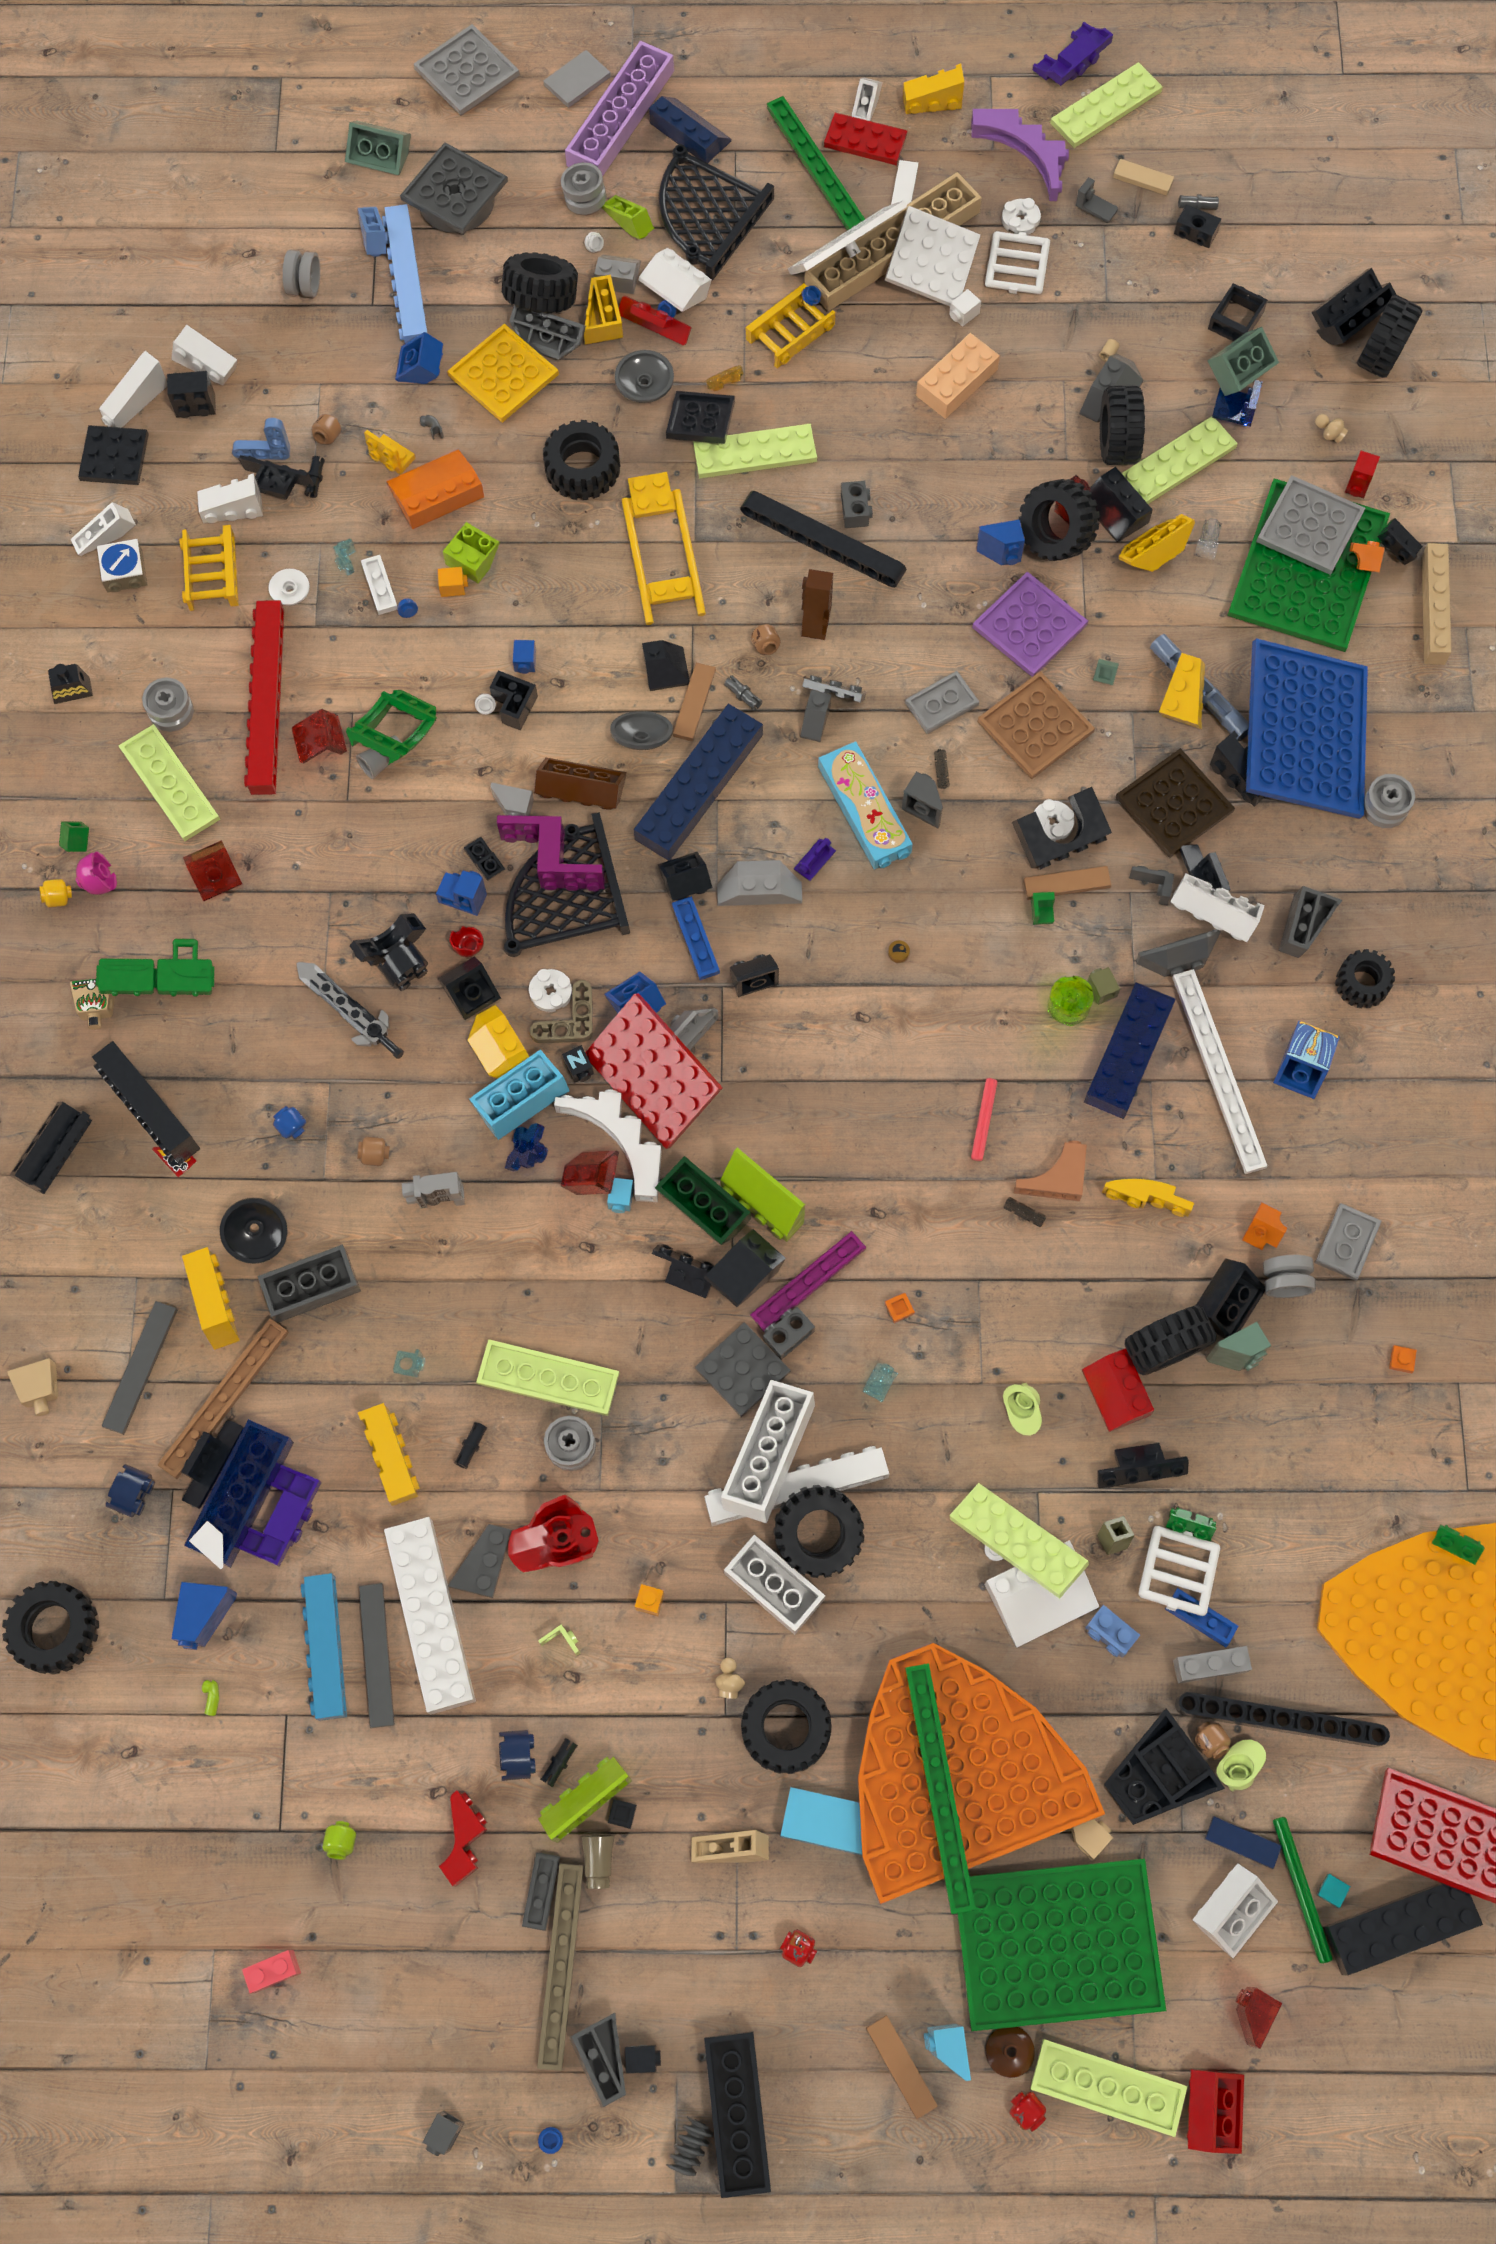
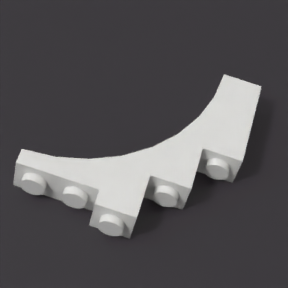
[554,1090,662,1202]

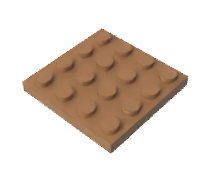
[977,671,1095,779]

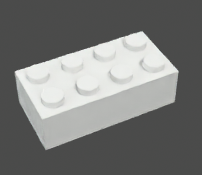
[724,1535,825,1635]

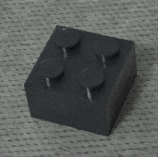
[167,371,216,418]

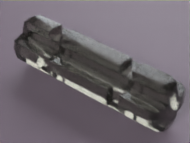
[934,749,950,789]
[1004,1197,1046,1227]

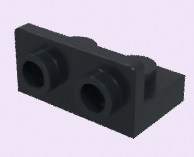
[1377,518,1423,565]

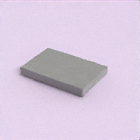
[543,50,611,108]
[905,671,979,734]
[1315,1203,1381,1281]

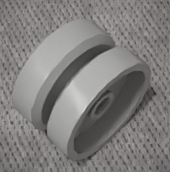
[561,162,607,215]
[283,250,320,297]
[142,677,194,732]
[1364,774,1415,828]
[1263,1255,1316,1298]
[544,1416,596,1471]

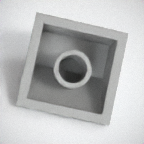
[594,255,641,294]

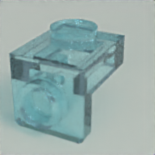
[333,539,356,576]
[862,1363,898,1402]

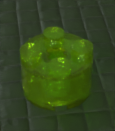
[1047,976,1094,1026]

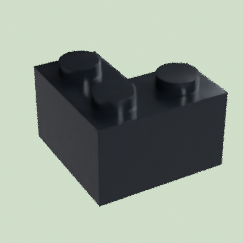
[489,670,538,731]

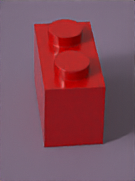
[1345,450,1380,499]

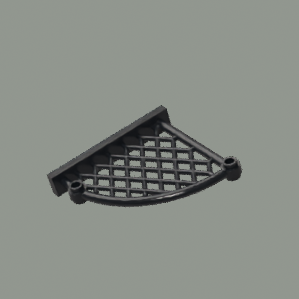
[659,144,774,280]
[504,812,630,957]

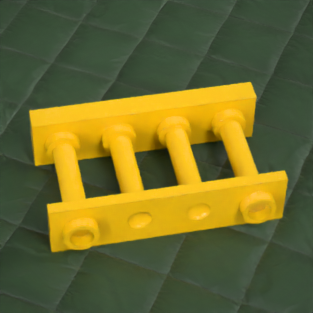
[746,283,836,369]
[179,525,239,611]

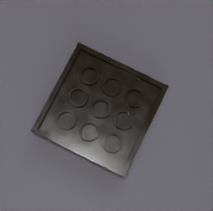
[1115,748,1235,858]

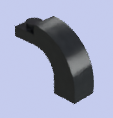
[350,913,426,966]

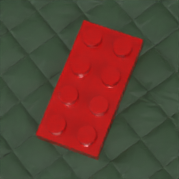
[824,112,908,166]

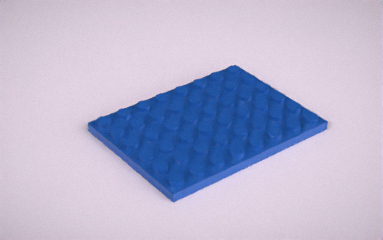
[1246,638,1368,819]

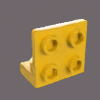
[364,430,415,475]

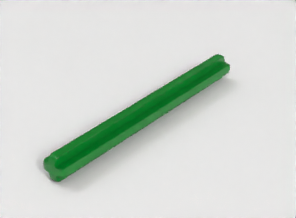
[1273,1817,1332,1964]

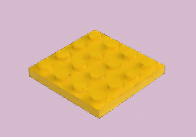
[447,324,559,423]

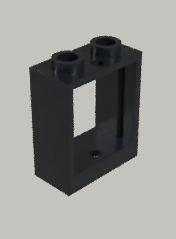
[1208,283,1268,342]

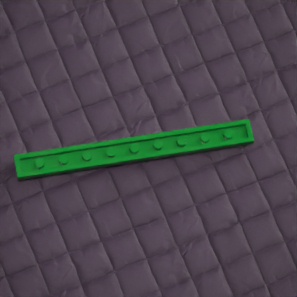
[767,96,865,231]
[905,1663,976,1914]

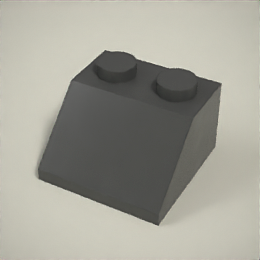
[902,771,943,829]

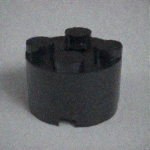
[378,941,428,991]

